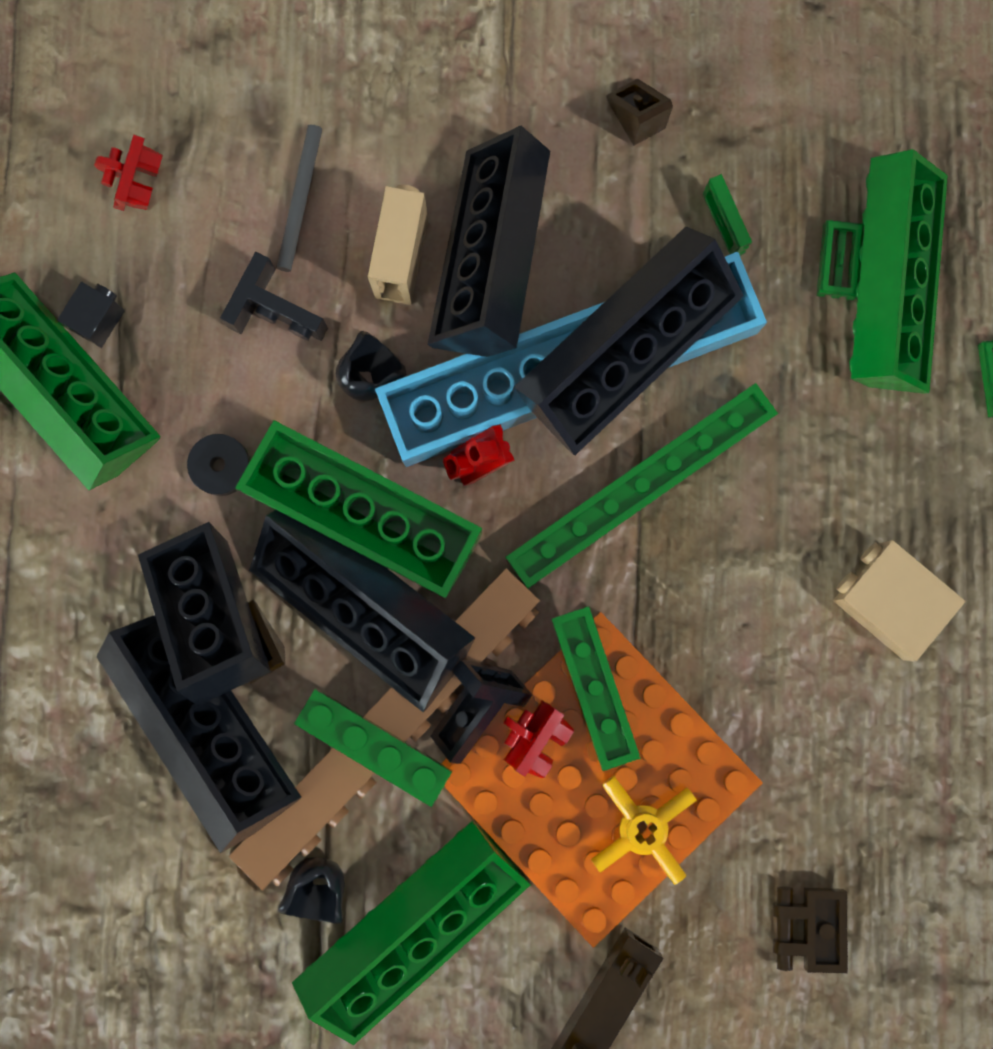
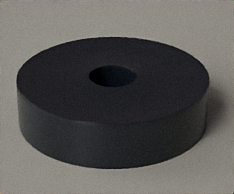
[187,434,251,496]

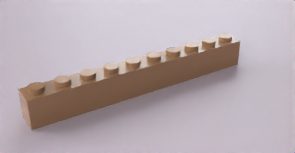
[228,568,540,891]

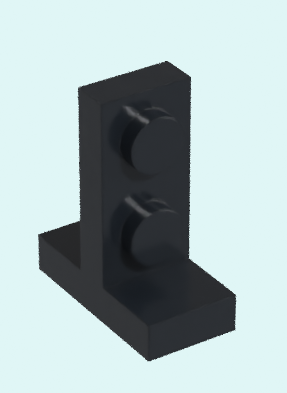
[220,251,328,341]
[430,659,533,764]

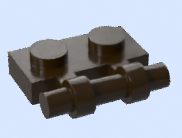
[773,886,848,973]

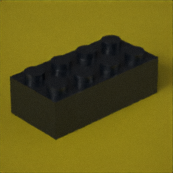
[138,522,271,706]

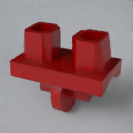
[94,134,163,211]
[443,424,515,486]
[503,700,574,778]

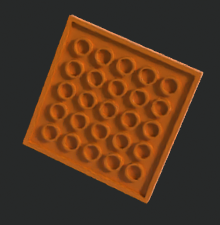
[441,612,763,948]

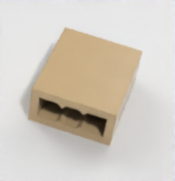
[368,185,429,305]
[833,540,966,661]

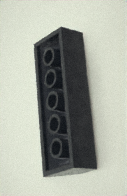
[427,125,551,357]
[514,226,744,455]
[249,510,475,712]
[96,615,302,853]

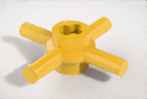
[591,776,697,885]

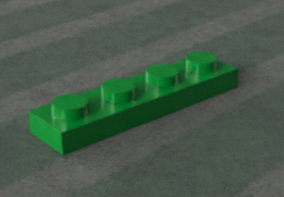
[551,606,641,771]
[294,688,453,807]

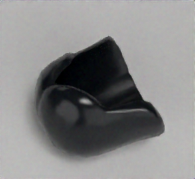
[335,331,407,401]
[277,857,345,924]

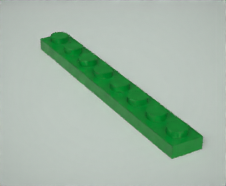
[505,383,778,589]

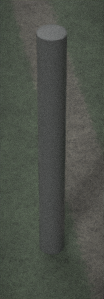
[276,125,322,272]

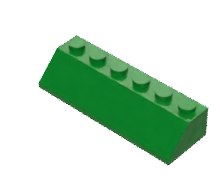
[849,149,948,394]
[0,272,161,491]
[235,420,482,599]
[292,821,531,1045]

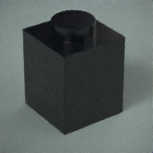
[57,282,125,348]

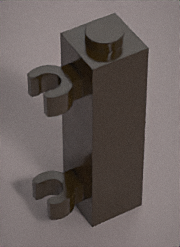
[551,927,664,1049]

